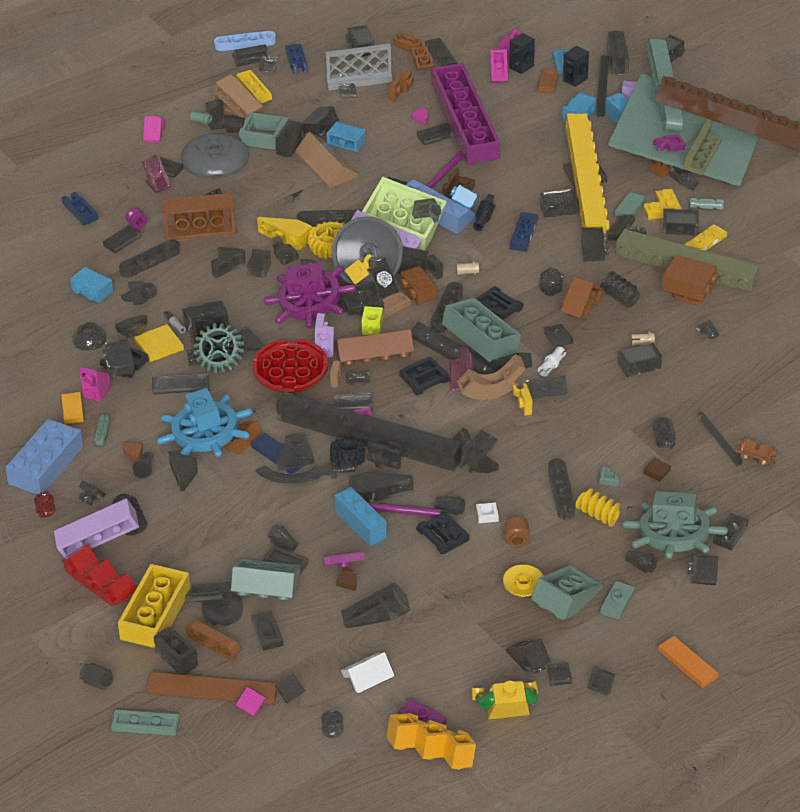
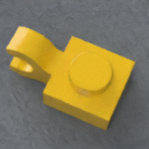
[513,383,532,416]

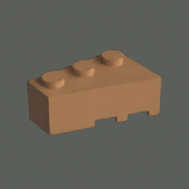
[211,74,263,124]

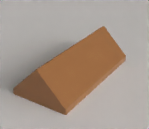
[295,132,358,188]

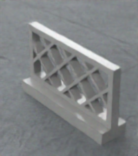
[325,44,393,90]

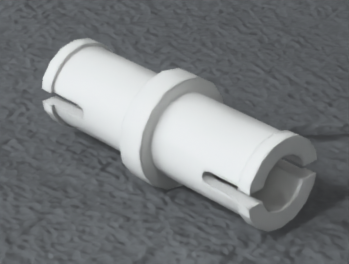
[538,347,566,377]

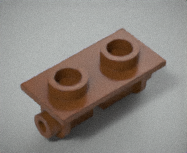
[734,438,778,466]

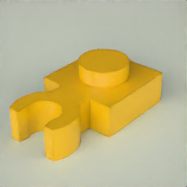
[345,254,379,285]

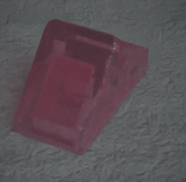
[142,155,172,193]

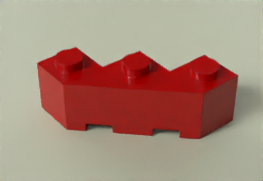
[62,545,137,606]

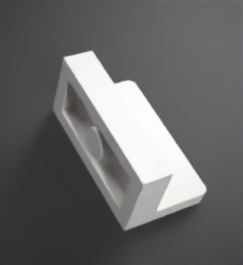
[341,652,394,693]

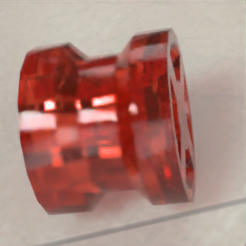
[34,492,56,518]

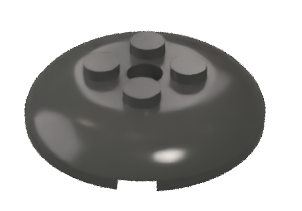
[181,133,249,178]

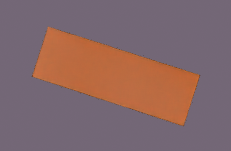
[658,636,719,688]

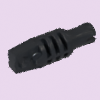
[473,194,496,231]

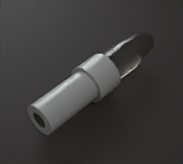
[164,311,186,333]

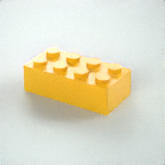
[118,564,191,649]

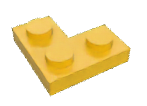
[643,189,682,220]

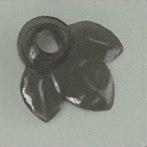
[121,281,157,305]

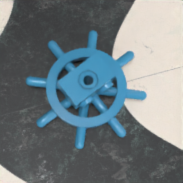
[157,388,253,460]

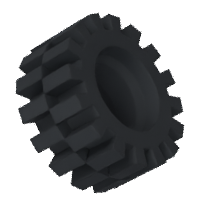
[330,437,365,468]

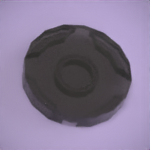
[202,591,243,626]

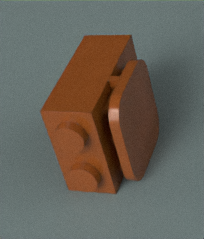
[662,255,719,305]

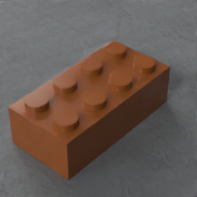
[162,193,236,240]

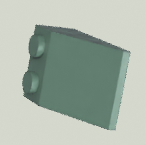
[531,565,604,620]

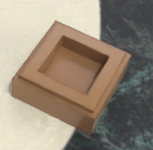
[330,360,341,387]

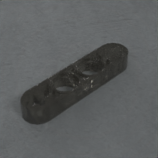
[296,210,362,227]
[119,240,180,278]
[431,282,463,334]
[548,459,575,520]

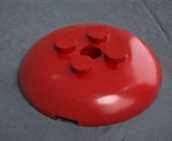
[253,339,328,393]

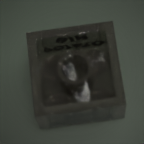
[186,301,231,350]

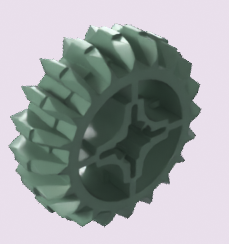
[194,323,244,374]

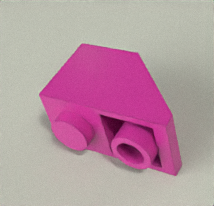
[79,367,111,402]

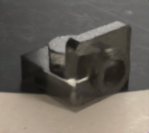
[412,198,441,223]

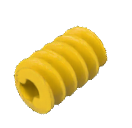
[576,488,621,527]

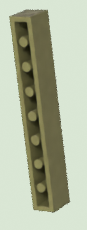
[616,229,760,292]

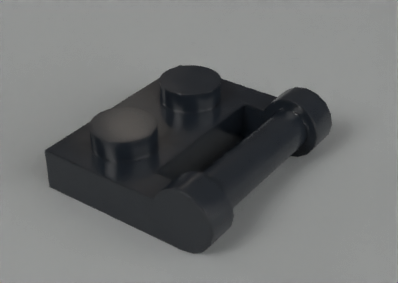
[476,286,524,320]
[399,357,450,396]
[416,512,469,554]

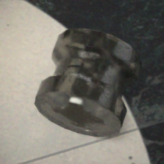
[321,710,344,738]

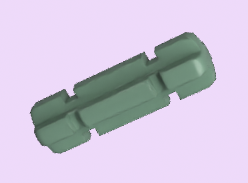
[689,198,724,210]
[94,415,110,446]

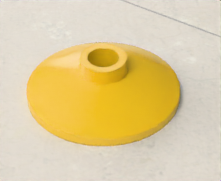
[503,565,543,597]

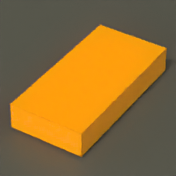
[61,392,84,425]

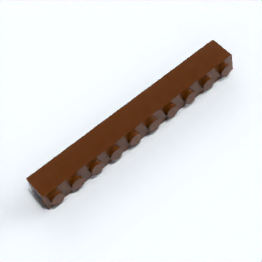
[655,76,800,151]

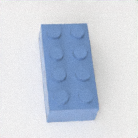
[5,419,84,496]

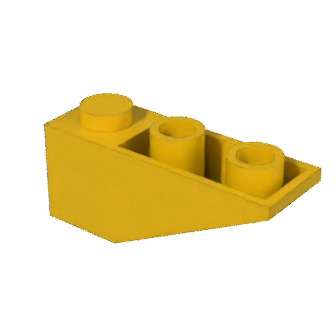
[257,217,312,251]

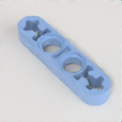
[214,31,276,51]

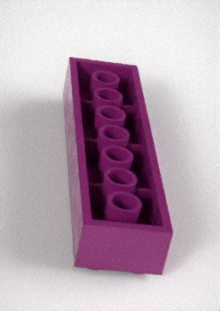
[431,63,500,164]

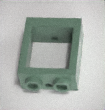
[239,112,290,151]

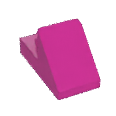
[490,49,508,83]
[143,116,166,143]

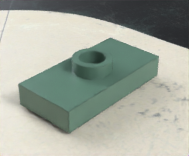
[600,581,635,620]

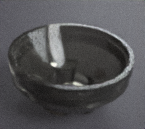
[114,315,148,338]
[73,322,107,351]

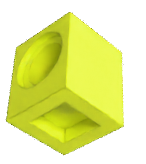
[362,306,383,335]

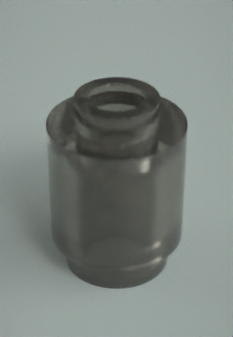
[80,663,113,690]

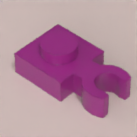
[653,134,686,151]

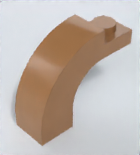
[457,354,526,400]

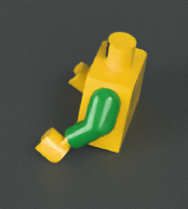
[472,681,538,719]

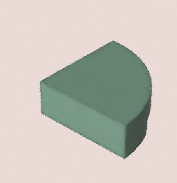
[599,466,619,487]

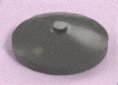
[332,216,404,289]

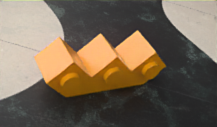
[386,713,476,770]

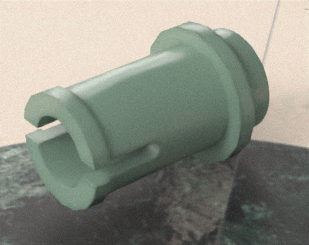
[190,111,212,126]

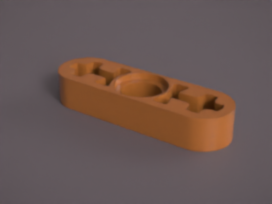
[186,620,240,660]

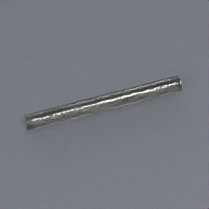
[697,411,743,466]

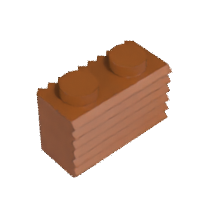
[399,265,437,305]

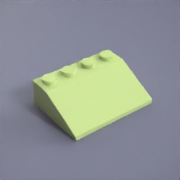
[362,177,447,252]

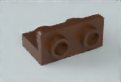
[442,168,475,199]

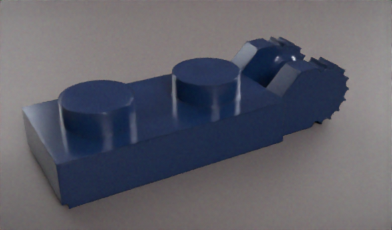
[285,44,308,74]
[61,192,99,226]

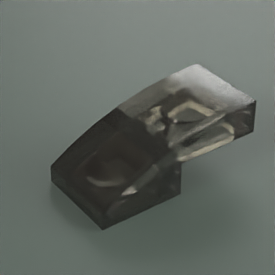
[209,115,245,133]

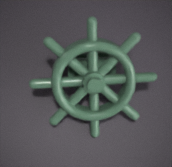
[622,491,728,559]

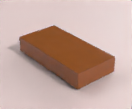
[538,69,559,93]

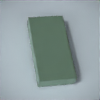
[615,192,646,220]

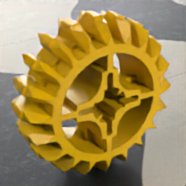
[308,221,345,260]

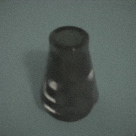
[133,452,154,479]
[434,496,465,516]
[268,525,298,552]
[625,550,657,573]

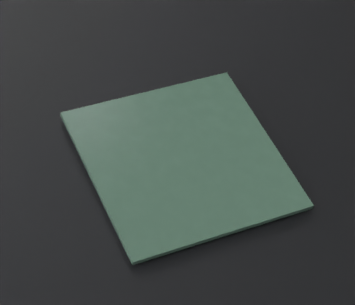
[608,73,759,186]

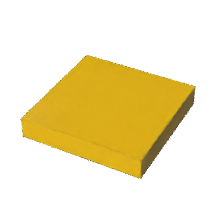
[134,324,184,362]

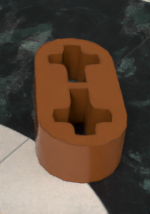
[394,33,422,51]

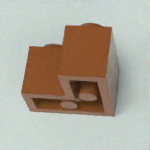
[561,277,604,321]

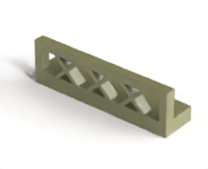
[683,120,723,176]

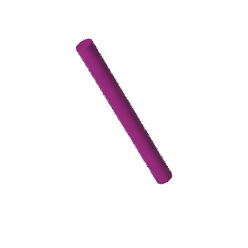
[367,502,441,517]

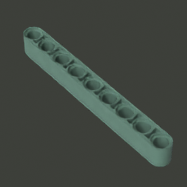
[647,38,683,131]

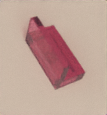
[450,346,473,391]

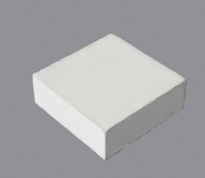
[476,502,499,523]

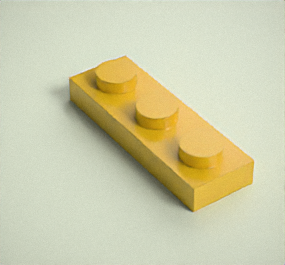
[236,70,272,103]

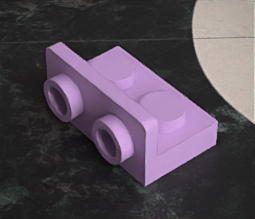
[315,313,334,357]

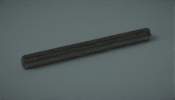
[596,55,609,117]

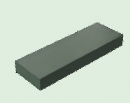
[111,710,180,736]

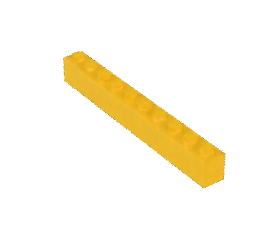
[565,114,609,238]

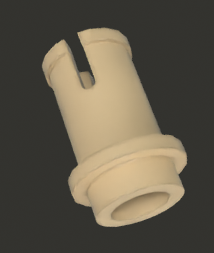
[457,261,479,275]
[632,332,655,347]

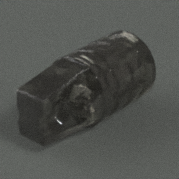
[669,166,699,191]

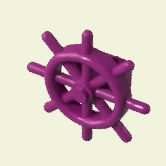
[263,262,356,328]

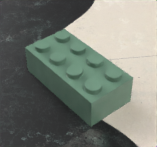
[442,297,521,362]

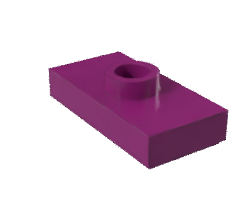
[322,552,365,568]
[398,698,447,725]

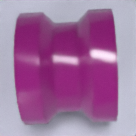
[126,207,147,230]

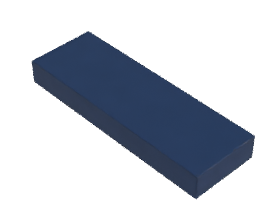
[251,433,306,475]

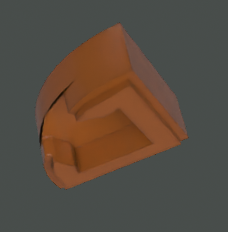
[123,442,143,462]

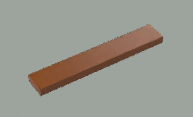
[146,672,278,705]

